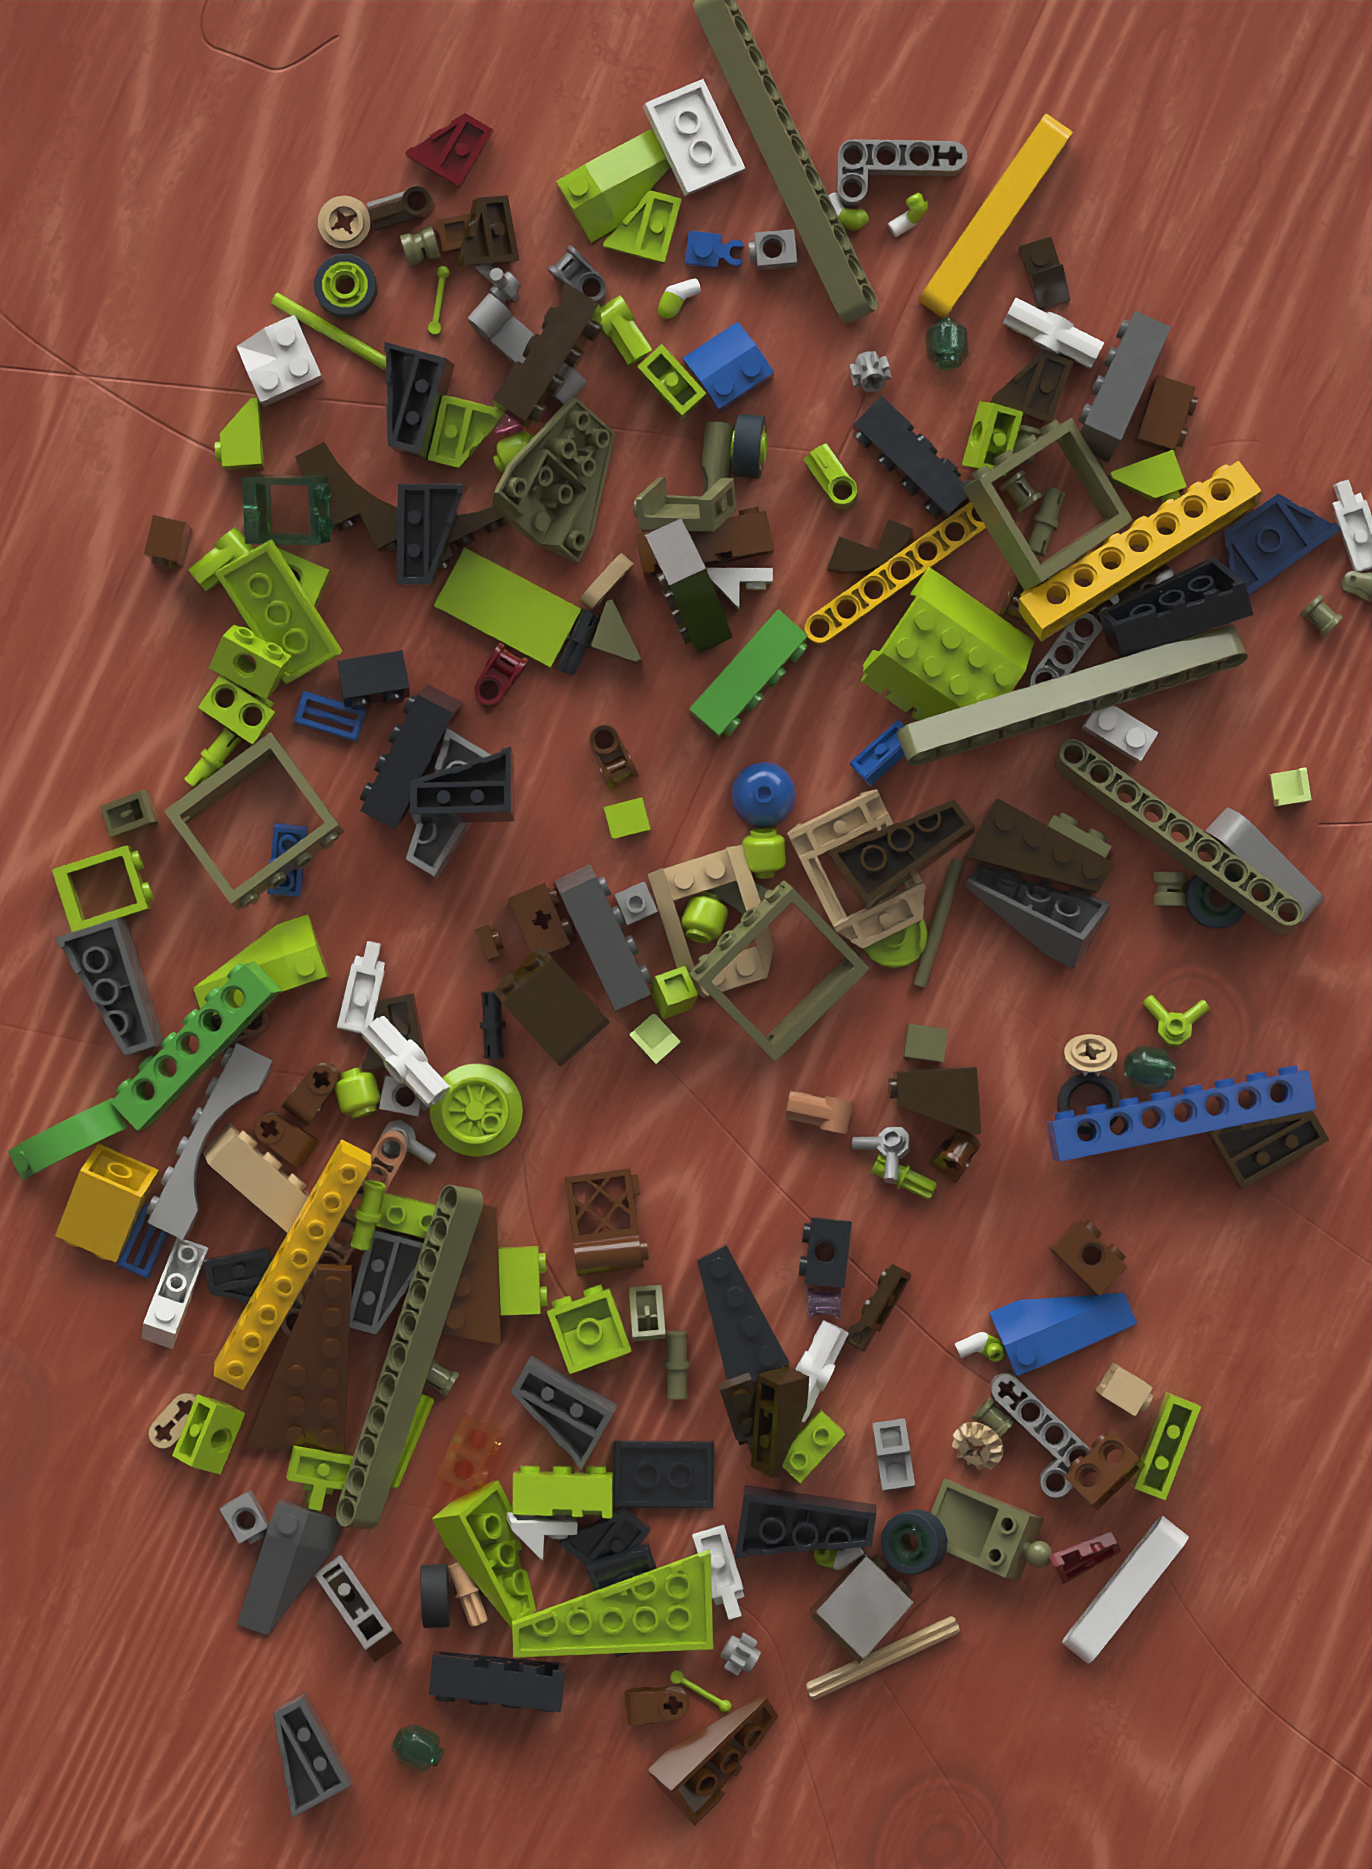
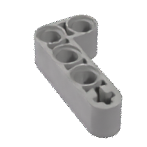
[837,139,968,208]
[467,293,587,405]
[1028,594,1119,687]
[1204,807,1325,923]
[990,1372,1091,1498]

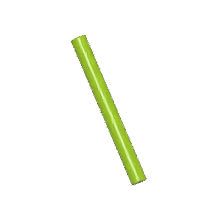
[271,292,386,371]

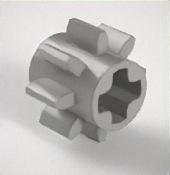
[849,351,892,393]
[720,1633,761,1676]

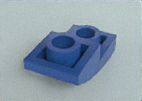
[267,823,308,897]

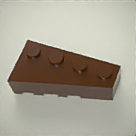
[636,507,774,579]
[442,1203,502,1345]

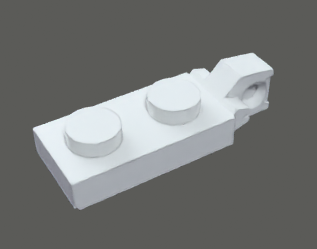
[1332,480,1372,572]
[337,941,385,1034]
[692,1524,745,1620]

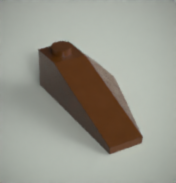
[648,1695,778,1825]

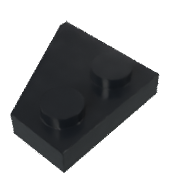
[203,1246,272,1304]
[559,1508,651,1564]

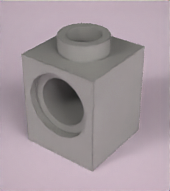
[748,229,797,271]
[614,881,658,925]
[379,1076,428,1116]
[220,1490,270,1544]

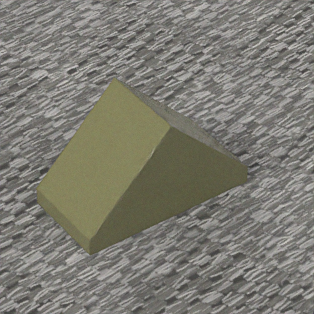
[591,599,641,664]
[101,790,159,837]
[629,1285,666,1341]

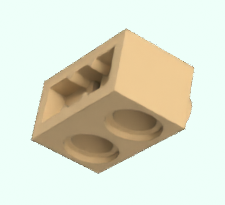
[1096,1362,1153,1416]

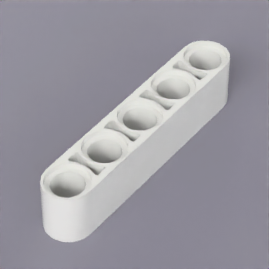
[1062,1516,1189,1664]

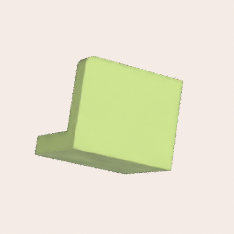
[1269,768,1312,807]
[630,1014,681,1064]

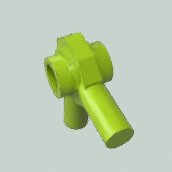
[1142,995,1210,1047]

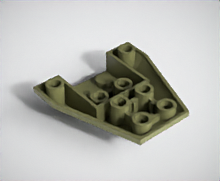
[492,397,615,563]

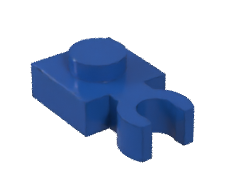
[685,230,744,269]

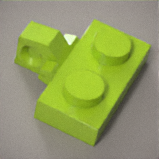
[286,1445,353,1511]

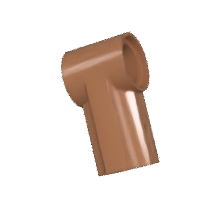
[784,1091,854,1134]

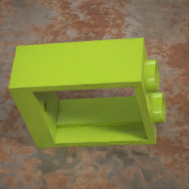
[52,845,154,932]

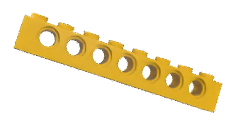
[1018,461,1262,642]
[214,1139,371,1390]

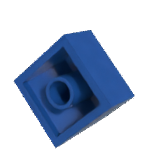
[682,322,774,413]

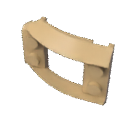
[787,789,926,948]
[648,845,775,998]

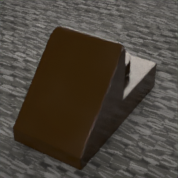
[1019,236,1070,310]

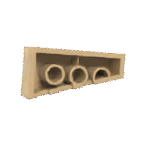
[202,1122,309,1233]

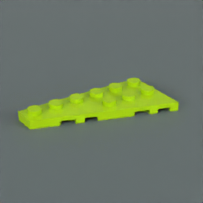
[512,1549,713,1658]

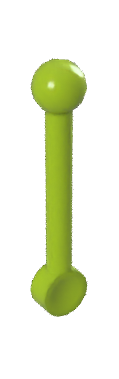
[428,266,450,335]
[670,1670,732,1713]

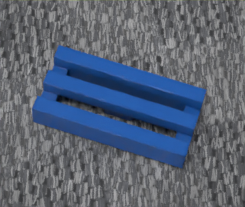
[294,691,367,742]
[117,1204,169,1279]

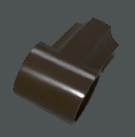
[366,186,435,231]

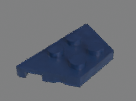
[1223,494,1341,595]

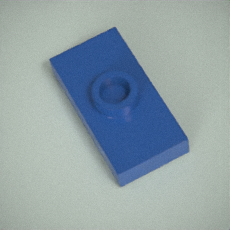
[849,720,905,786]

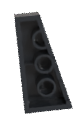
[697,1244,789,1382]
[735,1485,876,1559]

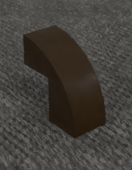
[827,519,913,574]

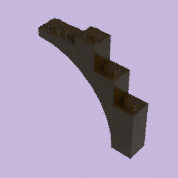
[295,442,505,574]

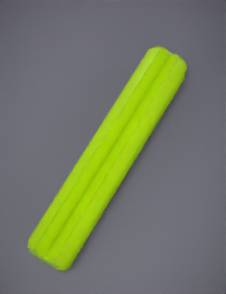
[391,1393,434,1488]

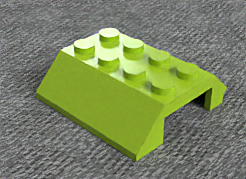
[861,567,1034,721]

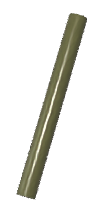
[913,858,964,988]

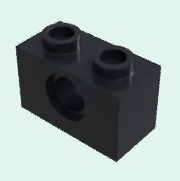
[799,1216,852,1288]

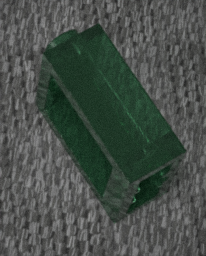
[242,474,333,545]

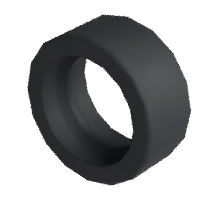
[1057,1073,1121,1135]
[420,1564,450,1628]

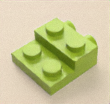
[547,1284,632,1374]

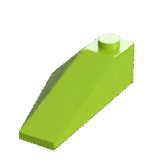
[556,128,671,244]
[193,914,330,1016]
[432,1480,536,1628]

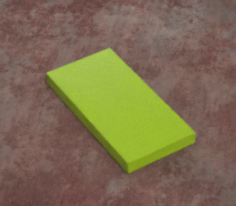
[215,539,342,684]
[434,547,582,668]

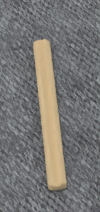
[806,1616,960,1700]

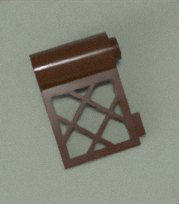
[565,1168,649,1276]

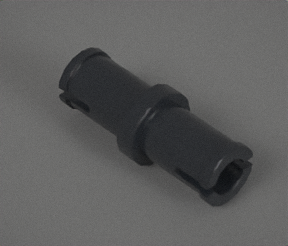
[479,991,506,1059]

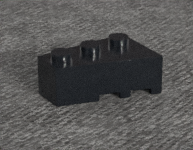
[384,342,455,460]
[410,746,514,824]

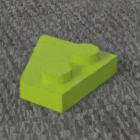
[603,190,682,264]
[428,395,505,468]

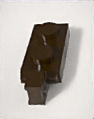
[845,1264,911,1352]
[717,1372,756,1455]

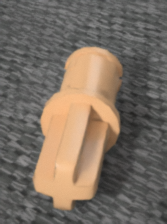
[448,1562,488,1627]

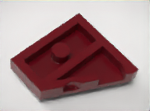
[405,113,494,188]
[1049,1532,1121,1584]

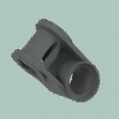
[546,245,608,305]

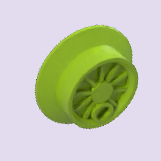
[430,1064,523,1157]

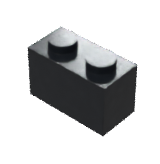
[337,650,410,710]

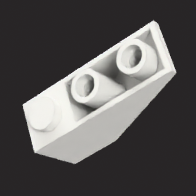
[141,1237,208,1349]

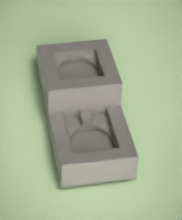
[872,1418,915,1492]

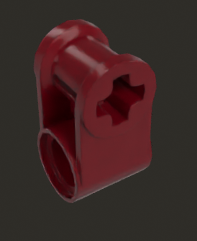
[474,642,529,708]

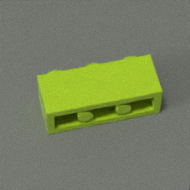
[1131,1392,1201,1501]

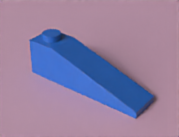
[989,1293,1137,1376]

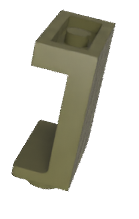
[633,477,737,532]

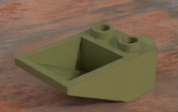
[920,1478,1053,1580]

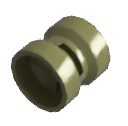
[400,226,441,267]
[1154,872,1187,906]

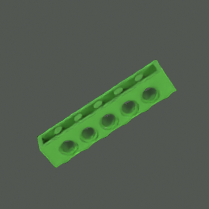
[111,962,282,1131]

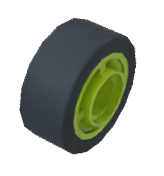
[314,254,377,319]
[731,414,768,479]

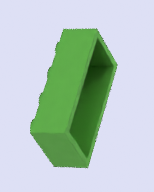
[689,609,808,739]

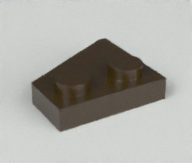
[457,195,519,268]
[991,350,1074,424]
[362,993,426,1071]

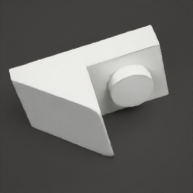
[706,568,773,610]
[507,1512,577,1560]

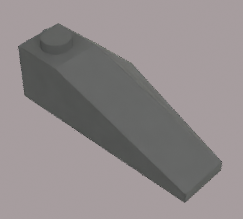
[965,864,1111,968]
[237,1498,341,1635]

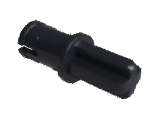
[557,609,601,675]

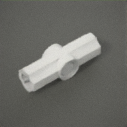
[1002,298,1104,369]
[362,1016,450,1108]
[796,1320,849,1422]

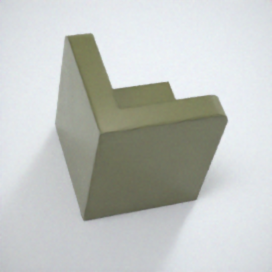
[903,1024,948,1062]

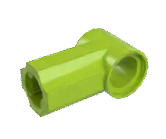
[600,295,652,367]
[803,443,857,509]
[188,527,254,592]

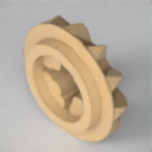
[318,196,371,249]
[1064,1034,1117,1077]
[952,1422,1004,1471]

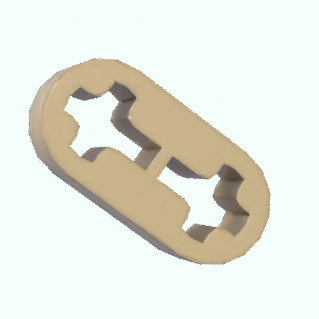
[580,553,634,610]
[148,1392,196,1448]

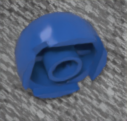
[730,761,797,828]

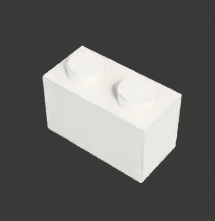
[1081,705,1158,763]

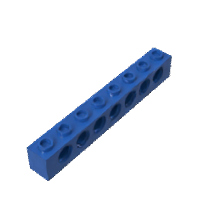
[1046,1065,1316,1161]

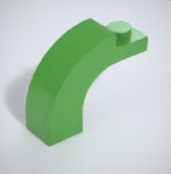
[8,1098,128,1180]

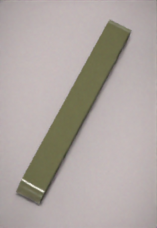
[1055,739,1303,936]

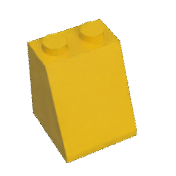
[55,1144,159,1263]

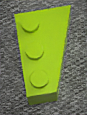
[513,1465,613,1518]

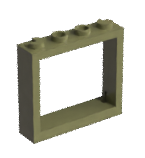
[962,418,1133,590]
[164,732,345,911]
[689,880,870,1062]

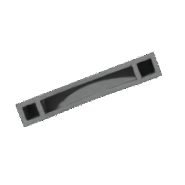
[145,1043,274,1240]

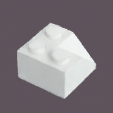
[237,315,324,407]

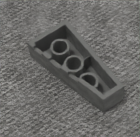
[1078,311,1171,462]
[555,864,653,1011]
[55,918,164,1055]

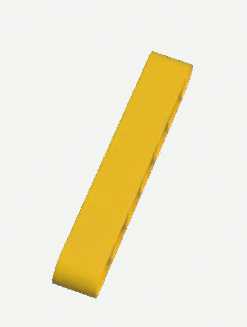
[917,114,1073,319]
[804,502,987,645]

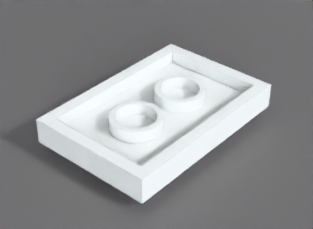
[643,79,745,196]

